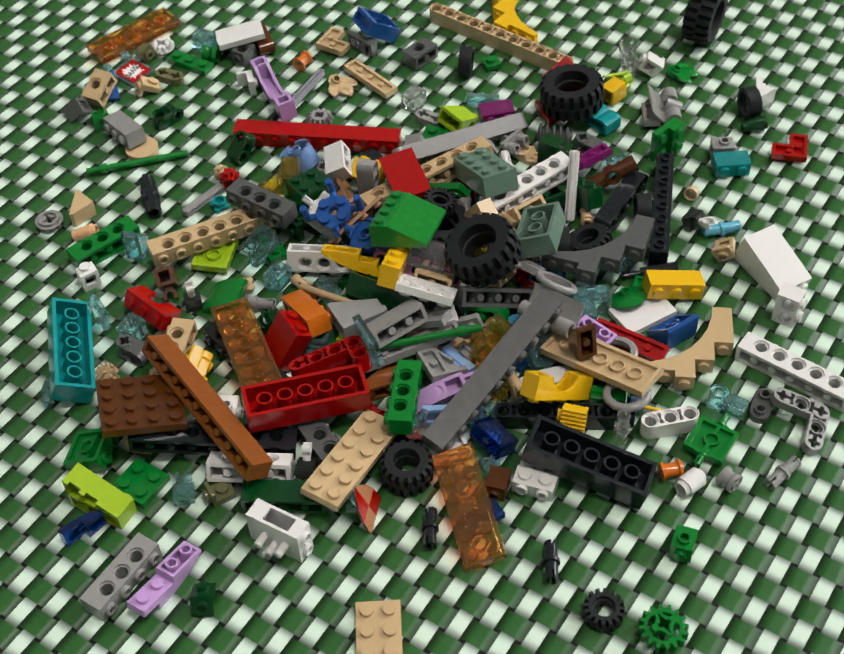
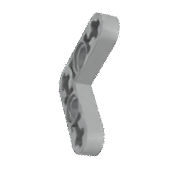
[770,387,830,456]

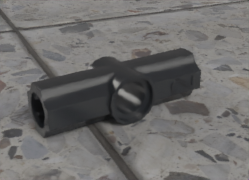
[139,173,163,219]

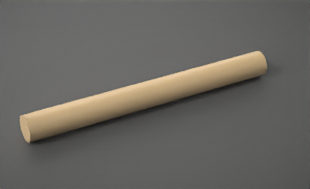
[300,283,353,302]

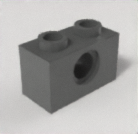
[402,37,438,71]

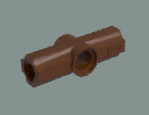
[586,155,639,188]

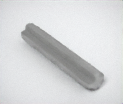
[182,183,225,217]

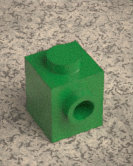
[668,524,699,563]

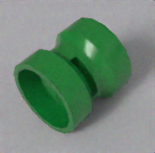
[201,45,221,63]

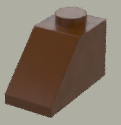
[568,323,597,361]

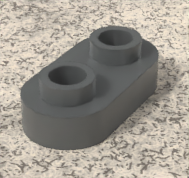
[749,388,773,424]

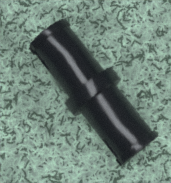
[422,507,439,550]
[542,539,560,584]

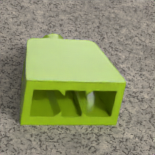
[437,106,479,132]

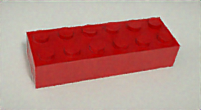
[240,363,371,433]

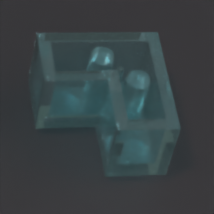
[570,284,612,321]

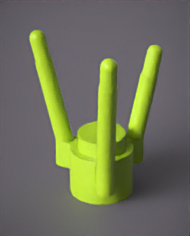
[603,70,633,89]

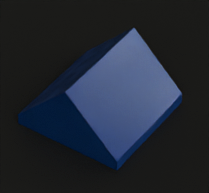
[647,313,699,349]

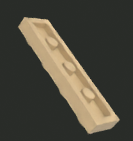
[343,58,398,99]

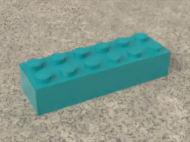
[47,297,96,404]

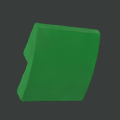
[202,278,248,314]

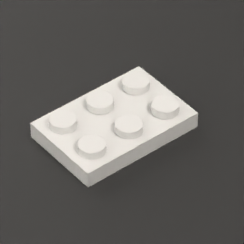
[394,273,458,307]

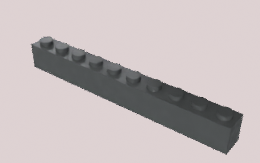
[422,288,563,456]

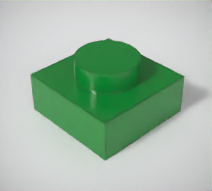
[481,55,502,72]

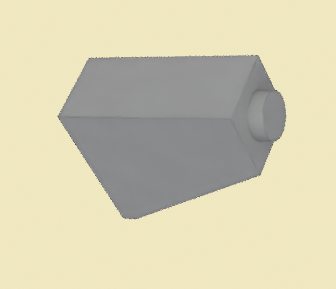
[327,298,388,339]

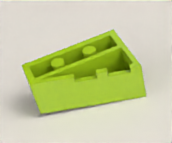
[62,463,137,530]

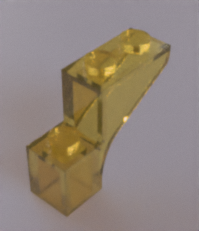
[258,156,301,195]

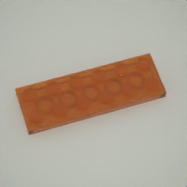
[86,7,181,64]
[210,297,282,387]
[432,442,508,572]

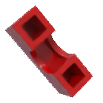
[123,285,181,332]

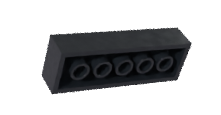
[520,415,658,510]

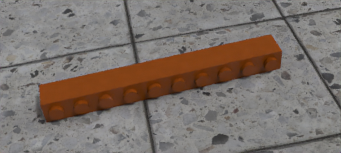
[142,334,273,481]

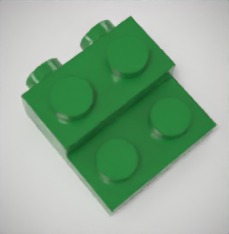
[649,117,687,162]
[63,428,119,471]

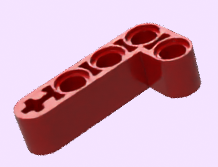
[288,335,372,377]

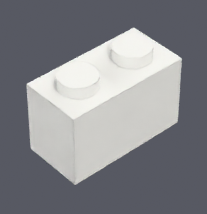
[323,140,352,183]

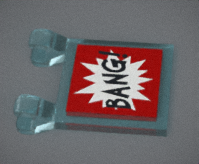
[102,50,155,89]

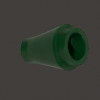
[741,115,768,133]

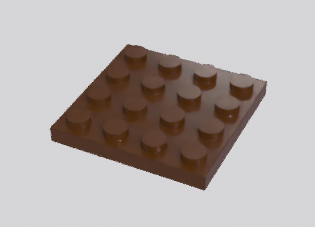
[95,375,188,438]

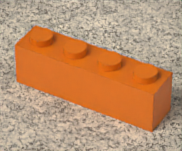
[281,289,333,338]

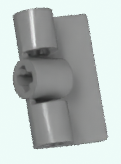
[647,84,683,124]
[517,283,585,338]

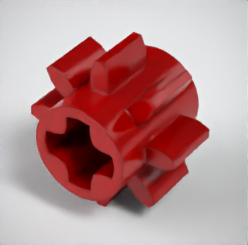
[219,168,239,189]

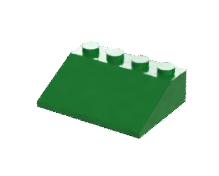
[369,191,446,248]

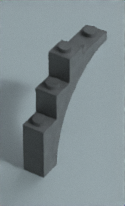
[541,214,655,285]

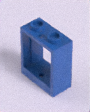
[352,6,401,43]

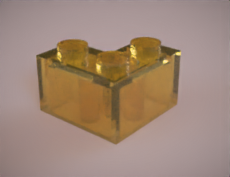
[471,313,513,364]

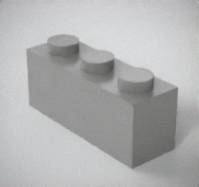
[103,110,147,149]
[363,297,429,349]

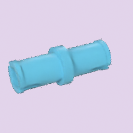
[702,220,741,237]

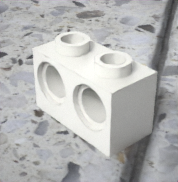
[771,282,808,329]

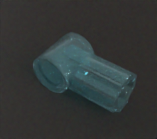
[707,384,750,417]

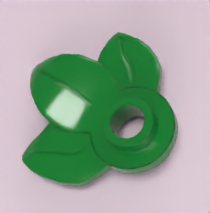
[667,63,699,84]

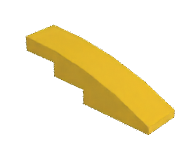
[321,244,381,277]

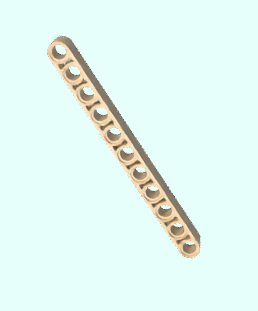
[430,3,573,71]

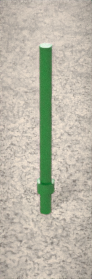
[86,150,188,175]
[366,324,482,353]

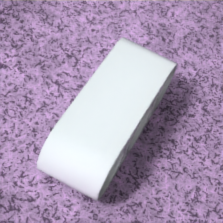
[639,405,699,440]

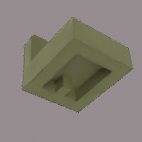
[133,42,158,64]
[202,480,237,508]

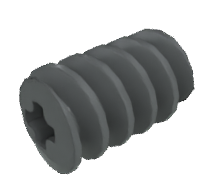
[537,123,573,143]

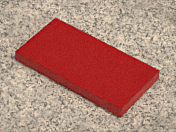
[378,147,432,198]

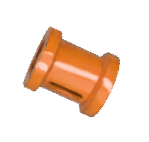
[293,50,313,71]
[658,459,684,481]

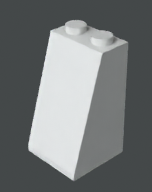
[734,224,812,301]

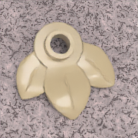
[328,74,358,97]

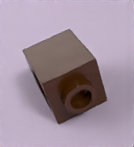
[484,465,511,502]

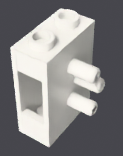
[245,498,314,563]

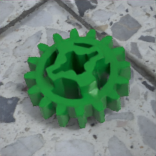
[638,604,689,654]

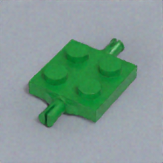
[683,413,740,468]

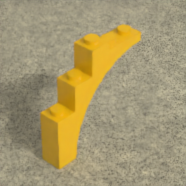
[492,0,538,43]

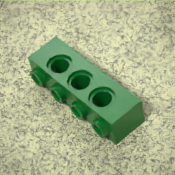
[66,215,142,268]
[384,359,423,435]

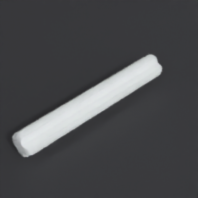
[564,150,580,221]

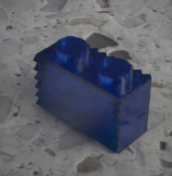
[469,415,519,460]

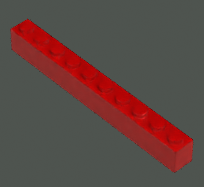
[233,119,402,154]

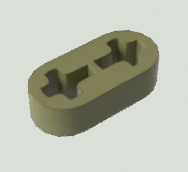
[155,67,184,86]

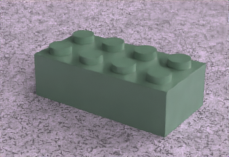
[453,147,519,199]

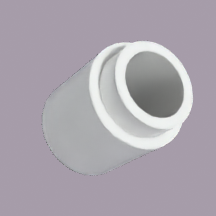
[674,467,706,497]

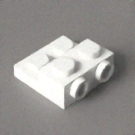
[512,461,560,502]

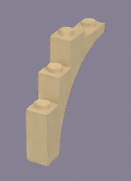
[650,307,734,390]

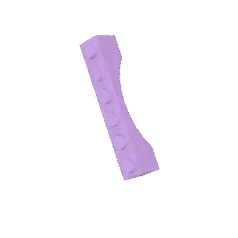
[249,55,298,122]

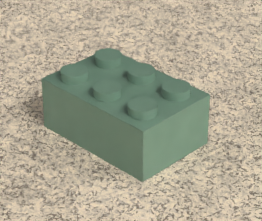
[516,201,566,259]

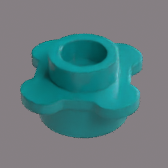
[210,195,230,212]

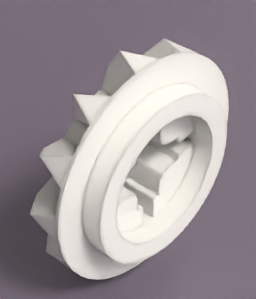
[150,36,175,55]

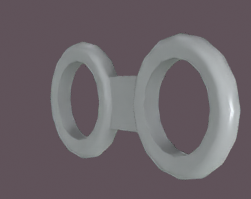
[487,245,578,295]
[603,336,651,413]

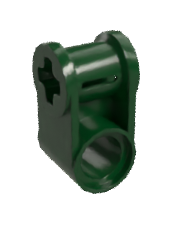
[152,102,184,131]
[226,130,256,165]

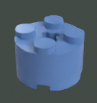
[279,139,321,177]

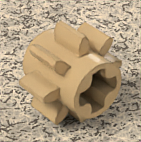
[95,363,120,380]

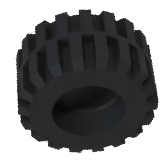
[570,223,613,251]
[380,439,433,497]

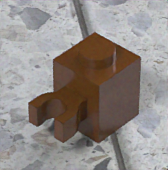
[153,265,180,302]

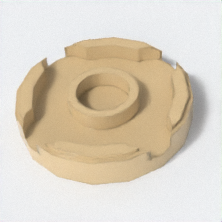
[125,136,159,160]

